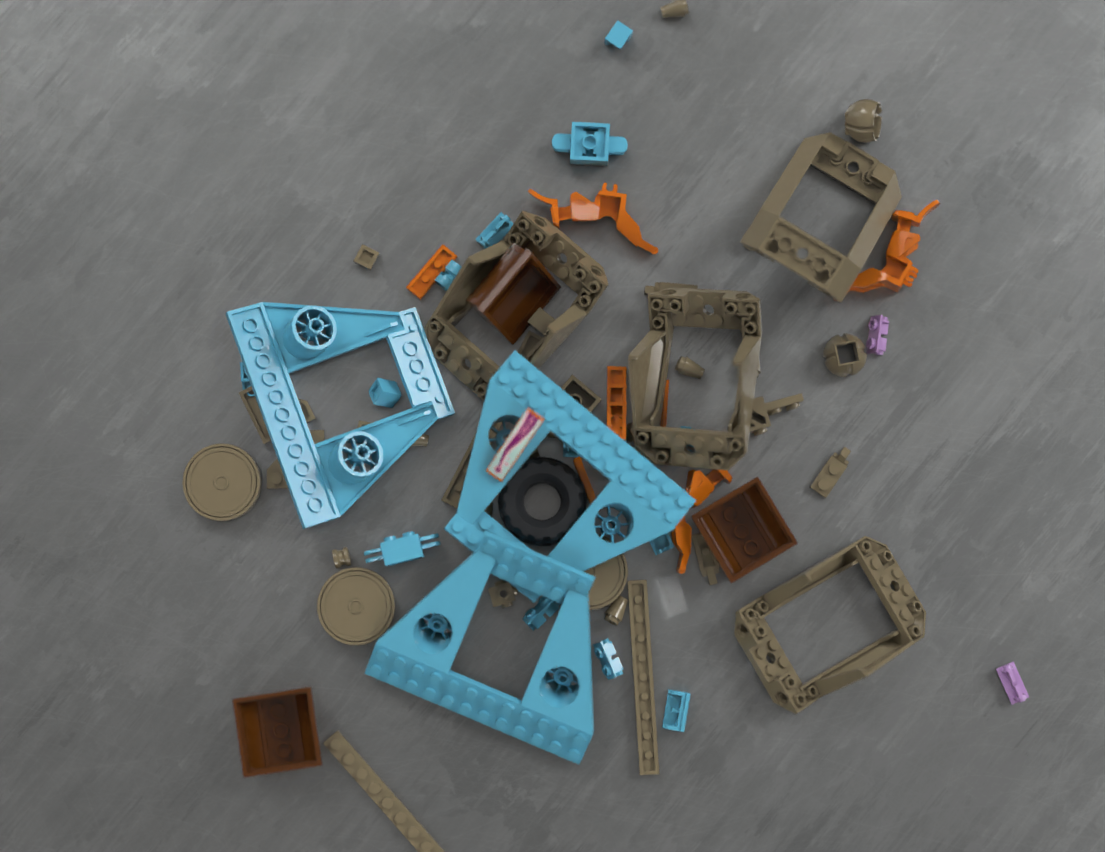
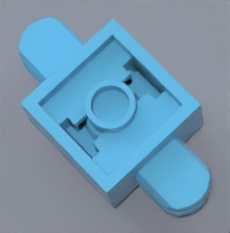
[552,122,628,166]
[363,531,441,567]

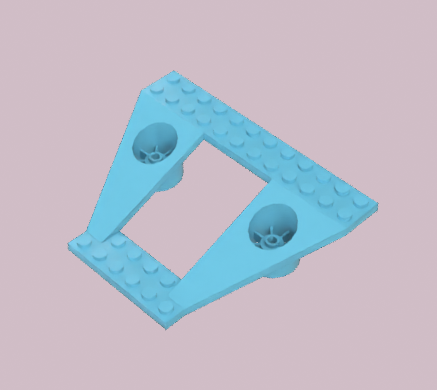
[225,302,455,529]
[444,351,696,603]
[364,531,595,765]

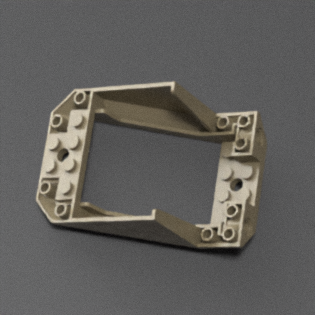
[740,132,902,303]
[424,211,609,401]
[628,287,762,470]
[734,536,926,714]

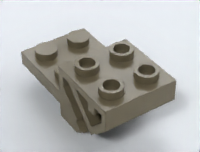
[727,393,804,436]

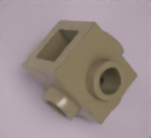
[488,580,518,609]

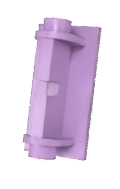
[866,315,889,355]
[996,661,1029,705]

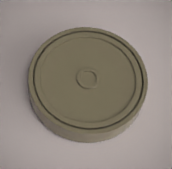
[183,444,262,521]
[583,534,628,611]
[317,567,396,645]

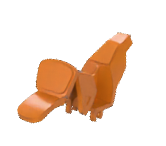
[527,182,658,255]
[833,200,940,301]
[671,469,732,574]

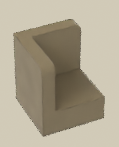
[527,307,555,336]

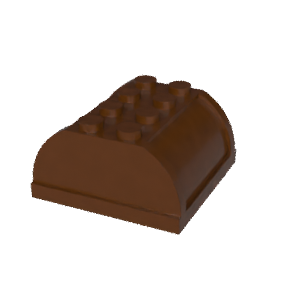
[466,244,561,345]
[691,476,798,583]
[232,687,322,778]

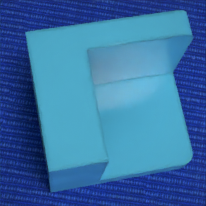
[604,20,633,49]
[368,378,402,408]

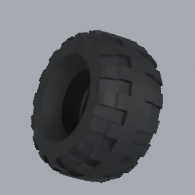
[498,457,587,546]

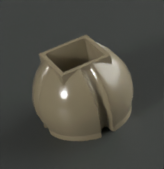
[845,99,882,143]
[823,333,867,377]

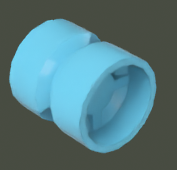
[434,260,462,292]

